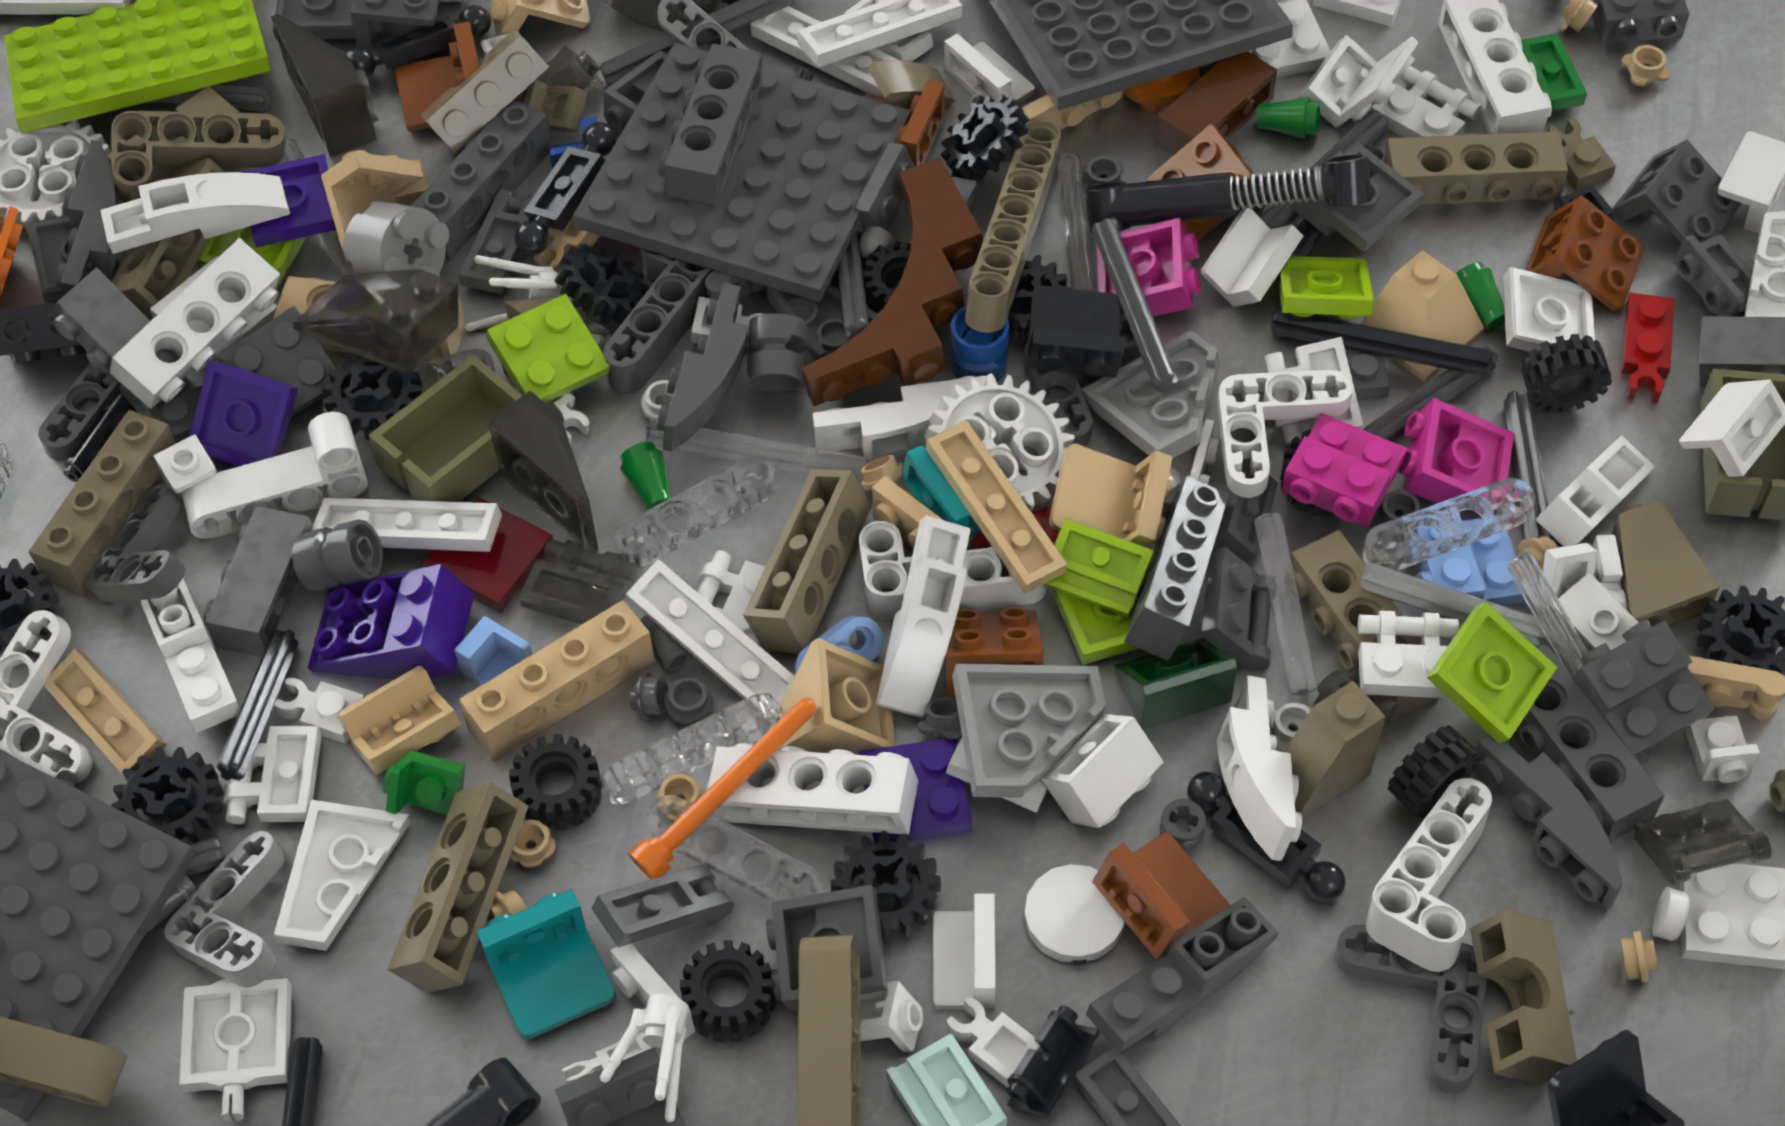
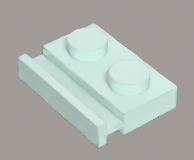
[886,1033,1007,1126]

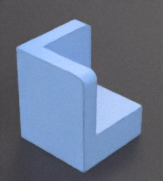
[454,616,532,686]

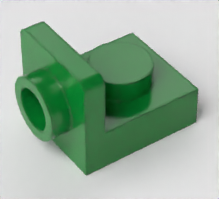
[383,750,466,815]

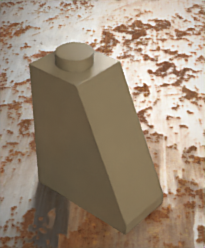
[1611,499,1720,627]
[1284,681,1386,820]

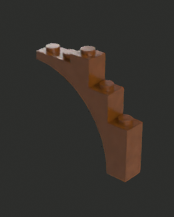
[802,157,983,406]

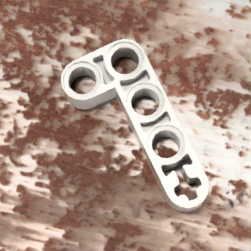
[182,412,368,539]
[859,521,1047,621]
[1365,778,1492,972]

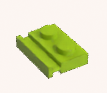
[1042,518,1155,618]

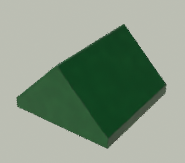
[1114,638,1237,730]

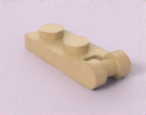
[1688,656,1785,720]

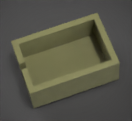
[368,354,541,502]
[1700,369,1785,520]

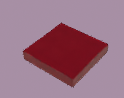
[422,496,555,612]

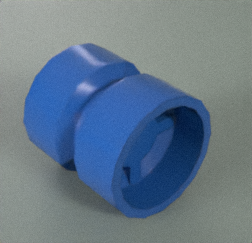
[950,305,1009,382]

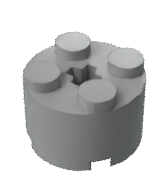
[344,201,449,292]

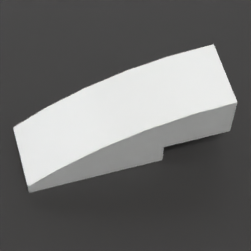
[1535,435,1655,547]

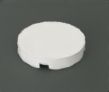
[1024,864,1125,963]

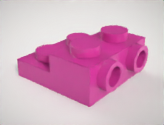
[1097,218,1201,317]
[1398,398,1514,516]
[1282,413,1407,528]

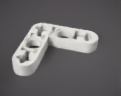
[1217,370,1353,498]
[0,610,93,784]

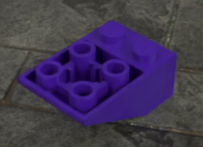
[307,564,474,680]

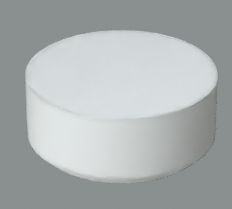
[1652,887,1690,941]

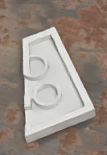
[1744,212,1785,317]
[274,799,411,951]

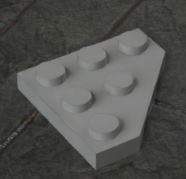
[1081,330,1220,459]
[952,664,1106,797]

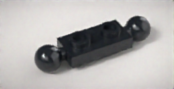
[343,5,491,80]
[514,122,617,255]
[1187,771,1346,902]

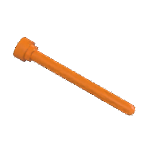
[628,698,817,879]

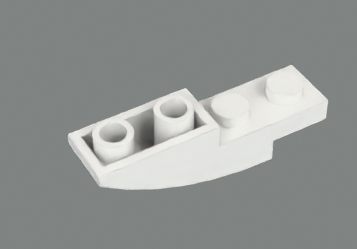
[101,172,290,254]
[812,375,988,463]
[876,515,971,718]
[140,579,240,733]
[1216,675,1302,861]

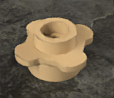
[1560,0,1598,32]
[1621,45,1671,86]

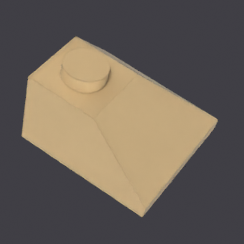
[1360,250,1484,383]
[782,638,895,755]

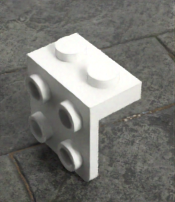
[1300,34,1419,128]

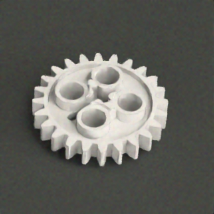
[0,120,112,234]
[925,374,1075,511]

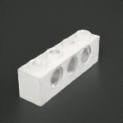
[1438,0,1552,134]
[109,238,280,409]
[707,743,918,835]

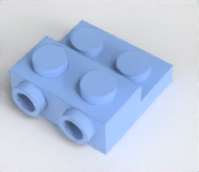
[1404,512,1529,606]

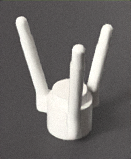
[465,255,563,332]
[600,994,689,1123]

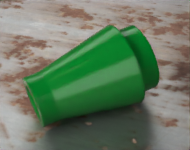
[1257,97,1320,140]
[1456,262,1505,330]
[620,442,674,513]

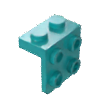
[476,889,616,1039]

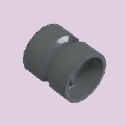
[747,313,807,392]
[292,519,383,592]

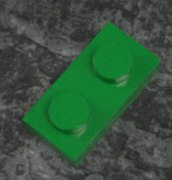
[1521,33,1587,111]

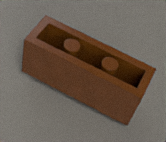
[1155,51,1277,156]

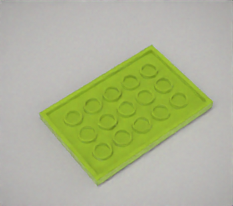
[4,0,272,134]

